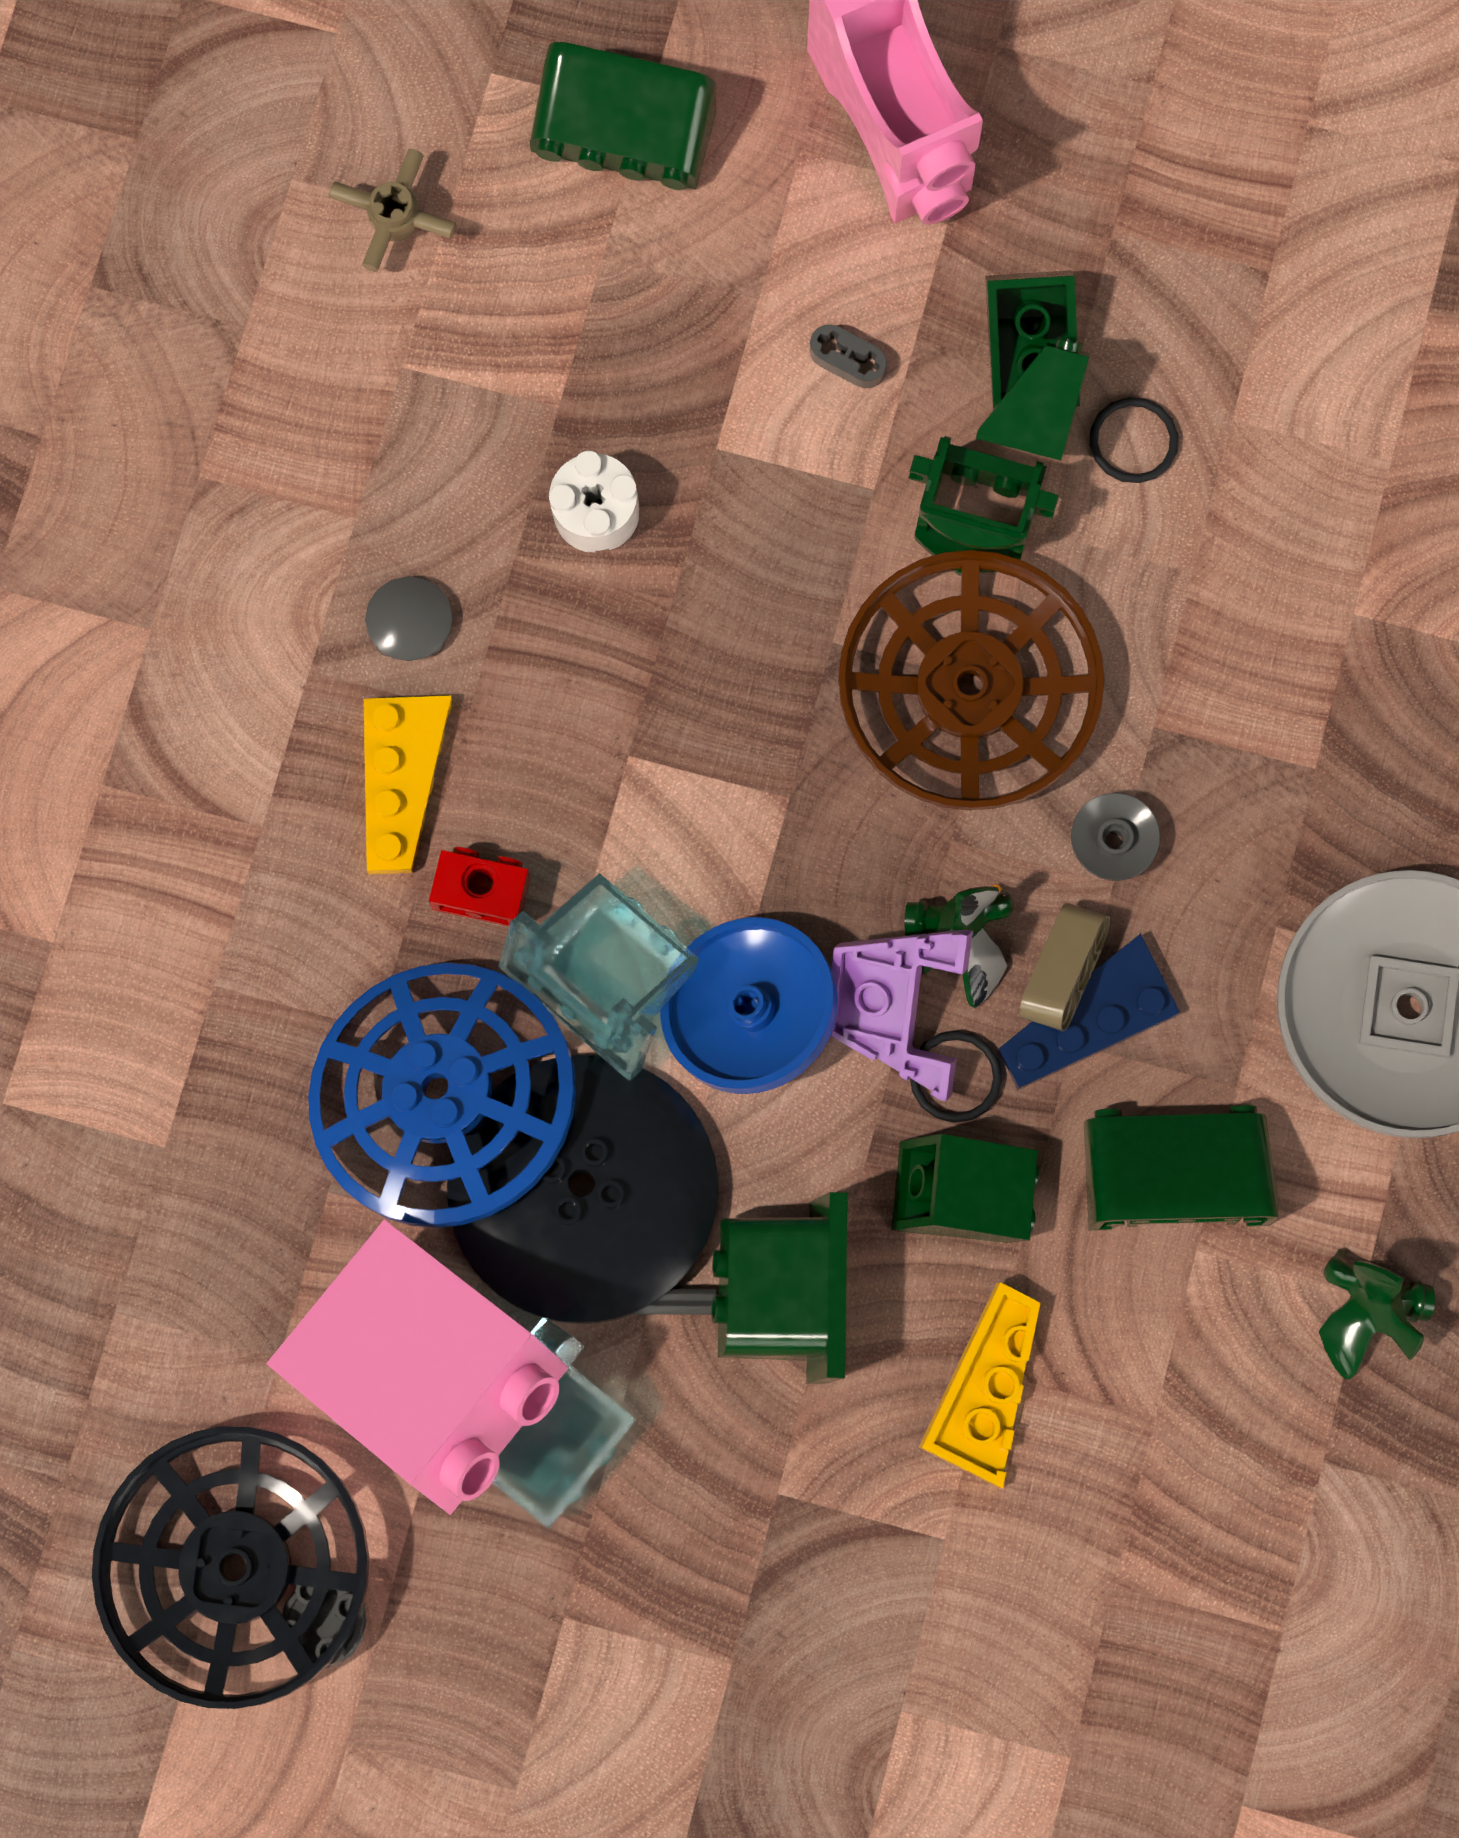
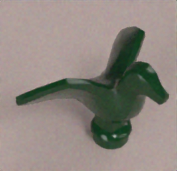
[1319,1249,1435,1380]

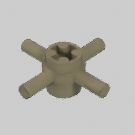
[329,149,456,272]

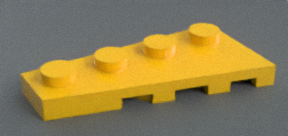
[363,695,453,875]
[919,1282,1040,1489]

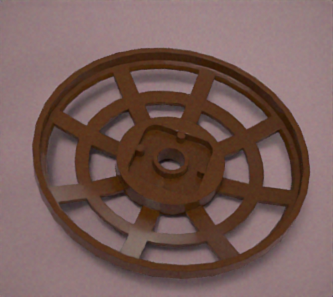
[838,550,1105,811]

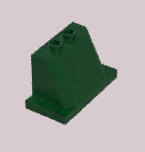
[711,1192,848,1384]

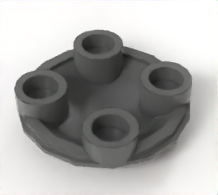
[365,576,453,661]
[282,1585,367,1669]

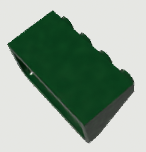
[530,42,716,190]

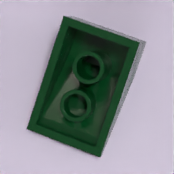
[985,270,1080,409]

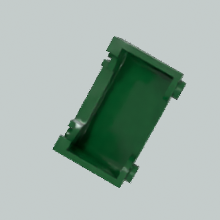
[1084,1105,1279,1231]

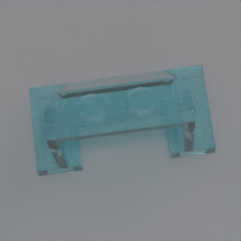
[498,873,699,1081]
[492,1318,636,1529]

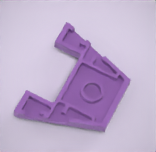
[831,930,973,1101]

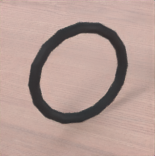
[1089,397,1179,483]
[910,1031,1002,1123]

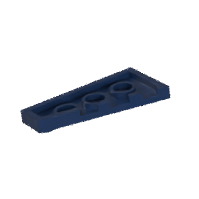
[998,933,1180,1090]

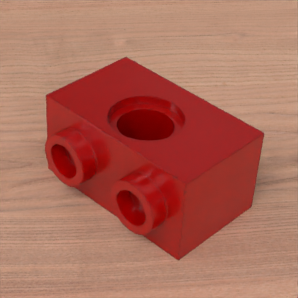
[429,847,531,929]

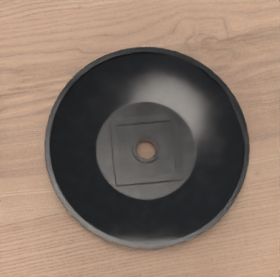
[447,1055,719,1324]

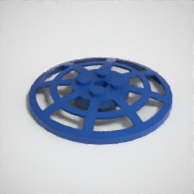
[308,963,576,1228]

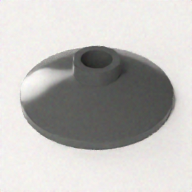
[1071,793,1160,881]

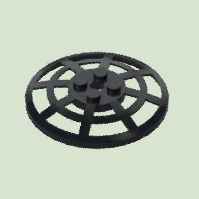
[92,1426,369,1709]

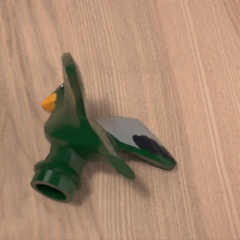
[904,884,1014,1008]

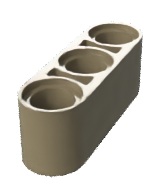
[1020,903,1110,1031]

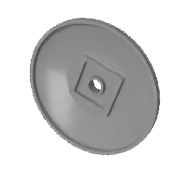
[1276,870,1459,1139]

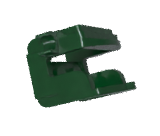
[908,436,1059,576]

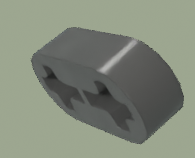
[810,324,887,389]

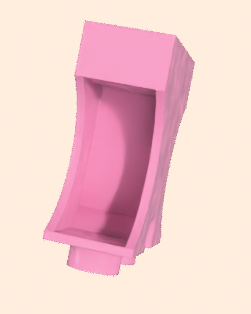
[807,0,983,225]

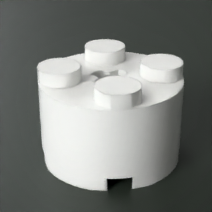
[549,451,639,552]

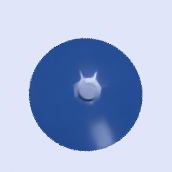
[660,917,838,1094]

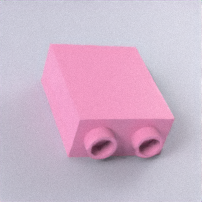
[266,1219,569,1515]

